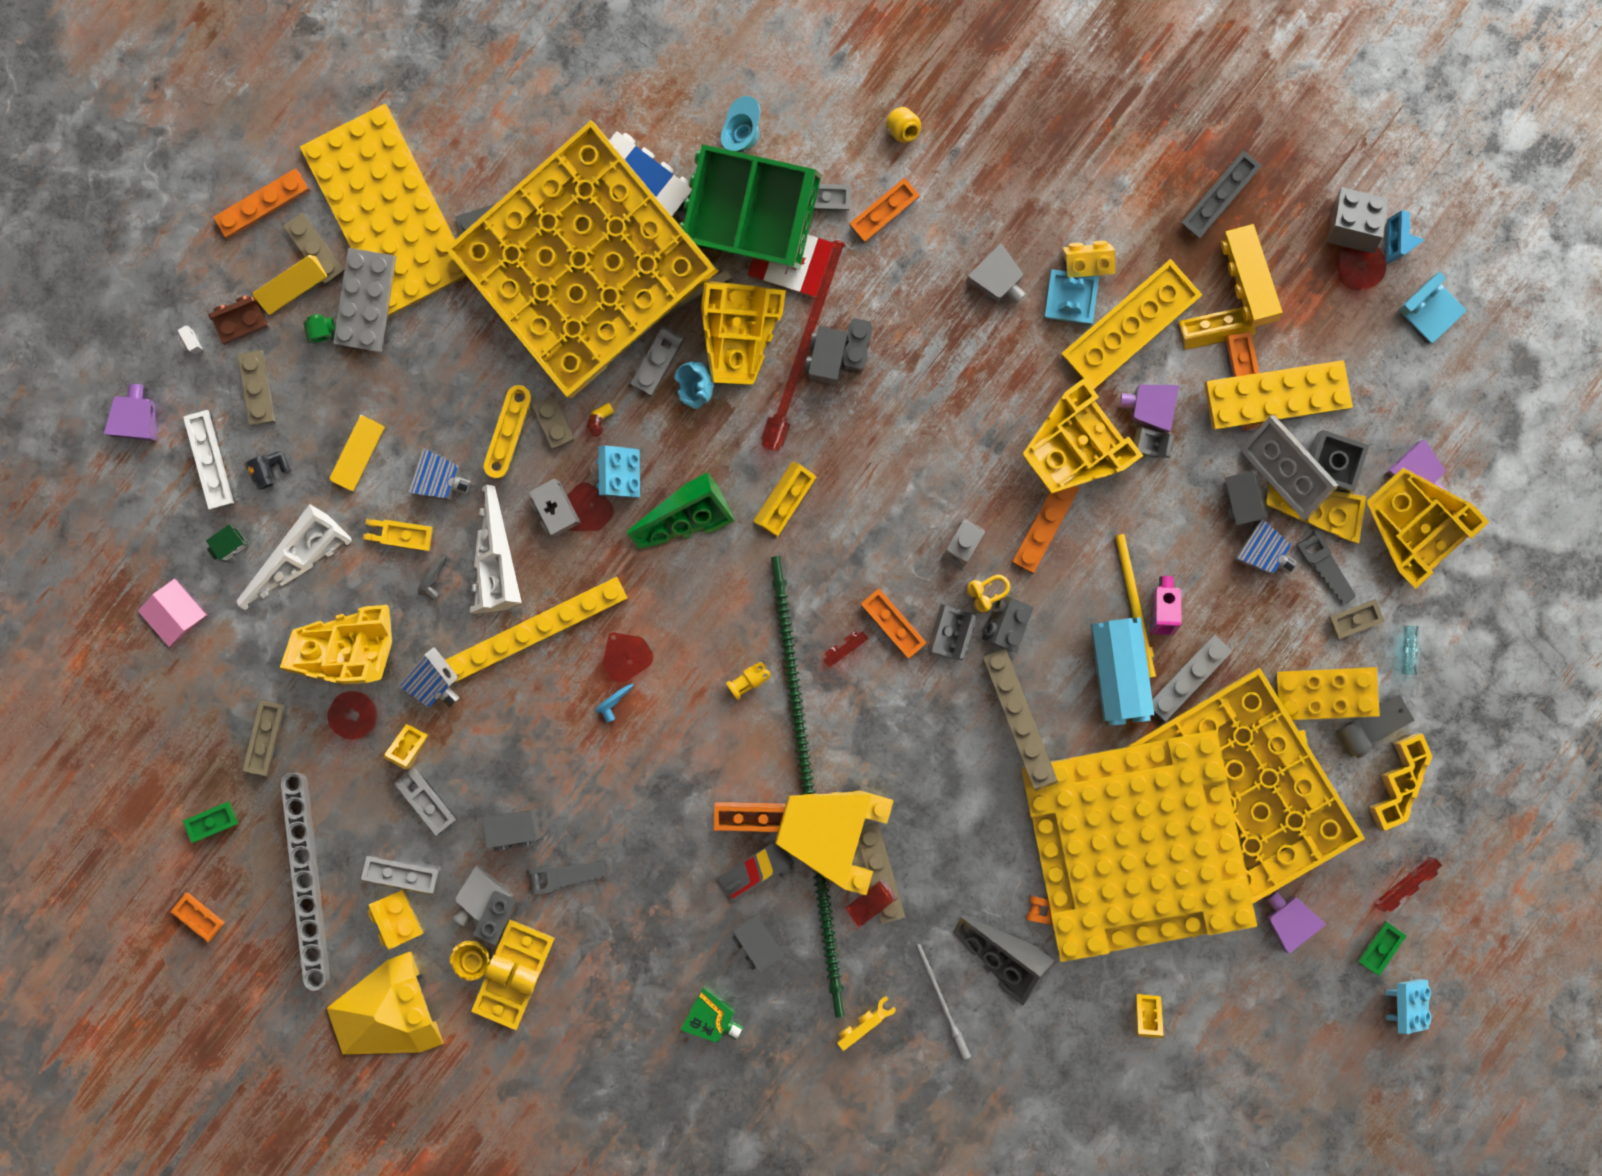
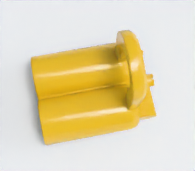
[965,575,1010,614]

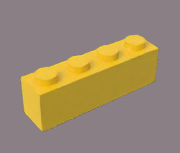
[1221,224,1283,328]

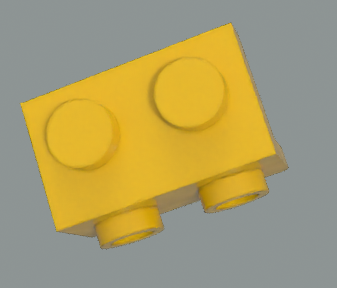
[1063,241,1116,278]

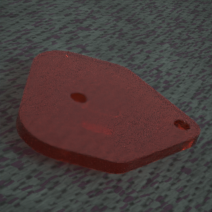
[567,482,614,531]
[603,632,654,683]

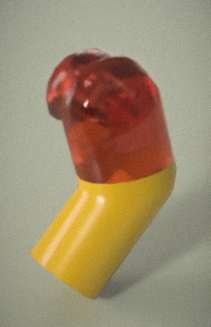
[587,402,615,437]

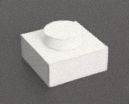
[178,326,203,355]

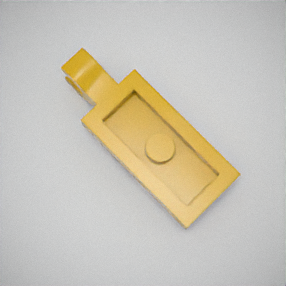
[837,996,896,1051]

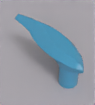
[595,683,634,723]

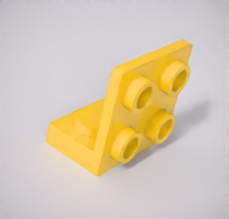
[368,890,424,950]

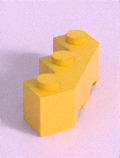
[1368,733,1433,831]

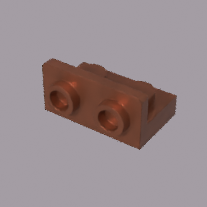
[208,295,269,345]

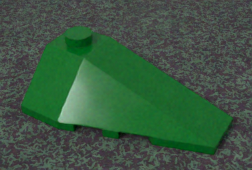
[627,472,735,549]

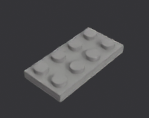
[333,248,397,352]
[1240,415,1339,520]

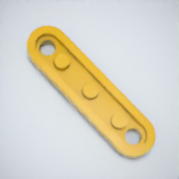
[484,385,532,479]

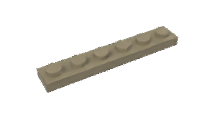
[983,648,1058,792]

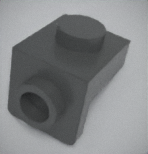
[1134,428,1174,458]

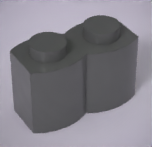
[843,318,872,373]

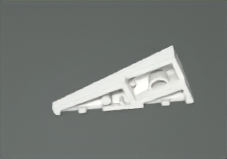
[470,485,522,614]
[237,504,352,610]

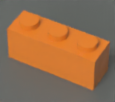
[714,802,786,832]

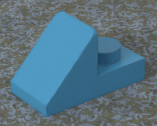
[1386,210,1424,264]

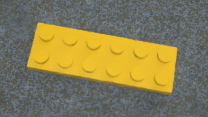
[1061,259,1202,390]
[1204,360,1353,430]

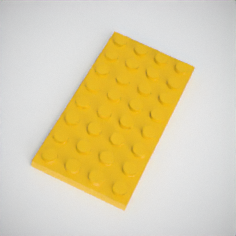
[300,104,468,317]

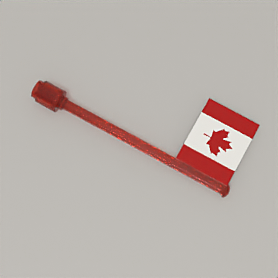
[748,235,846,452]

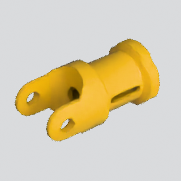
[726,662,771,700]

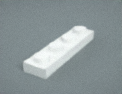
[183,410,234,510]

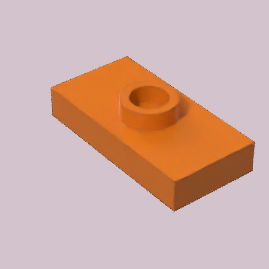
[171,892,225,943]

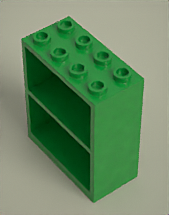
[680,144,822,270]

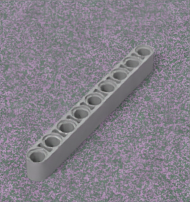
[281,772,330,991]

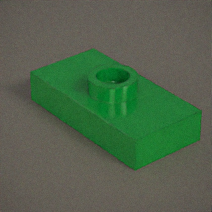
[183,801,239,843]
[1357,921,1407,976]

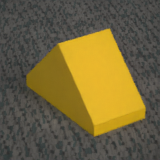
[383,724,428,769]
[1133,994,1163,1039]

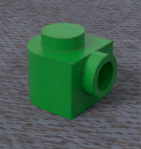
[303,314,336,343]

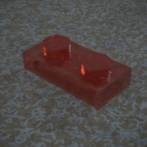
[823,630,868,668]
[845,879,898,928]

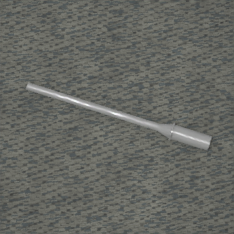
[916,944,971,1060]

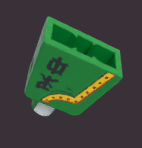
[680,986,743,1043]

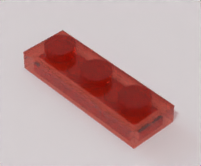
[1373,857,1442,912]

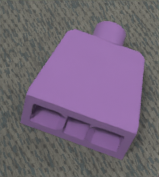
[104,384,157,441]
[1119,384,1179,433]
[1385,439,1447,490]
[1266,891,1326,954]

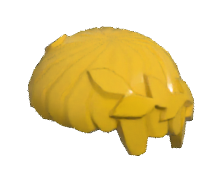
[450,941,490,981]

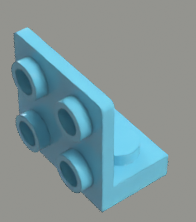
[1398,271,1466,343]

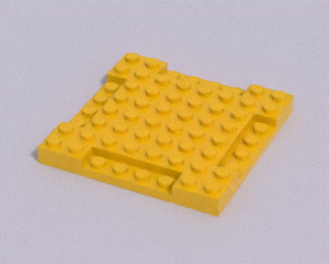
[445,120,718,399]
[1125,667,1365,938]
[1021,730,1257,962]

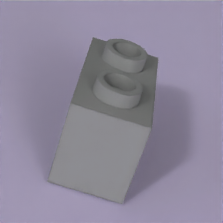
[529,478,581,537]

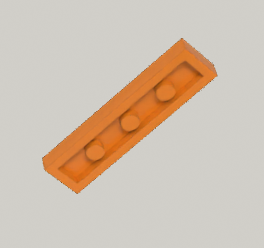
[213,168,310,239]
[1225,332,1264,432]
[1012,486,1079,574]

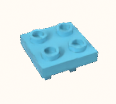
[1044,269,1099,325]
[596,446,640,498]
[1385,979,1431,1034]

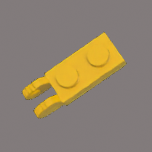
[363,519,433,551]

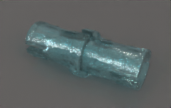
[1401,625,1421,675]

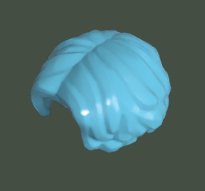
[674,361,715,409]

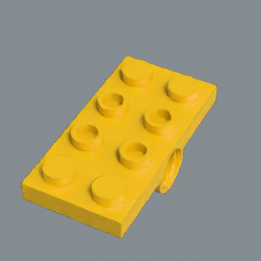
[1277,667,1380,720]
[471,919,555,1030]

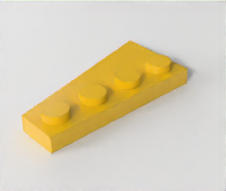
[1265,482,1366,544]

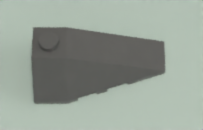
[953,914,1055,1005]

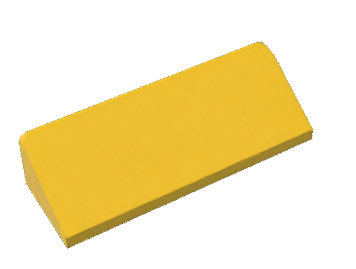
[252,255,328,315]
[1178,307,1255,350]
[329,415,385,492]
[754,462,817,537]

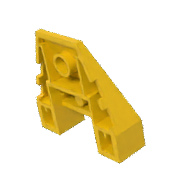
[775,790,894,895]

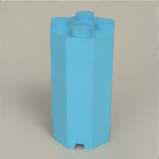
[1090,617,1154,725]

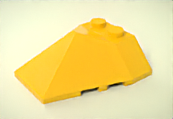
[701,281,786,385]
[1022,378,1143,494]
[1366,468,1489,589]
[280,605,392,685]
[327,951,444,1055]

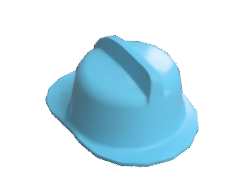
[720,96,761,152]

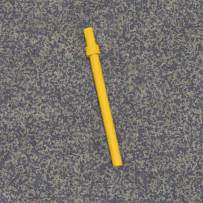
[1115,534,1156,678]

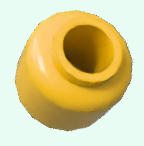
[886,107,921,143]

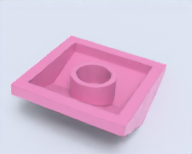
[138,579,207,647]

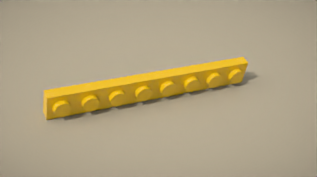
[445,577,628,683]

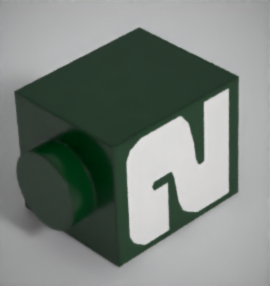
[206,524,249,562]

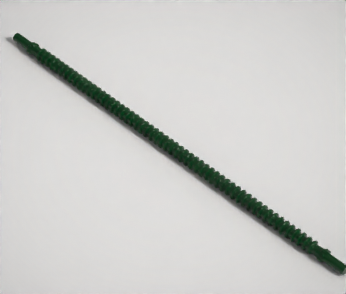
[771,556,845,1018]

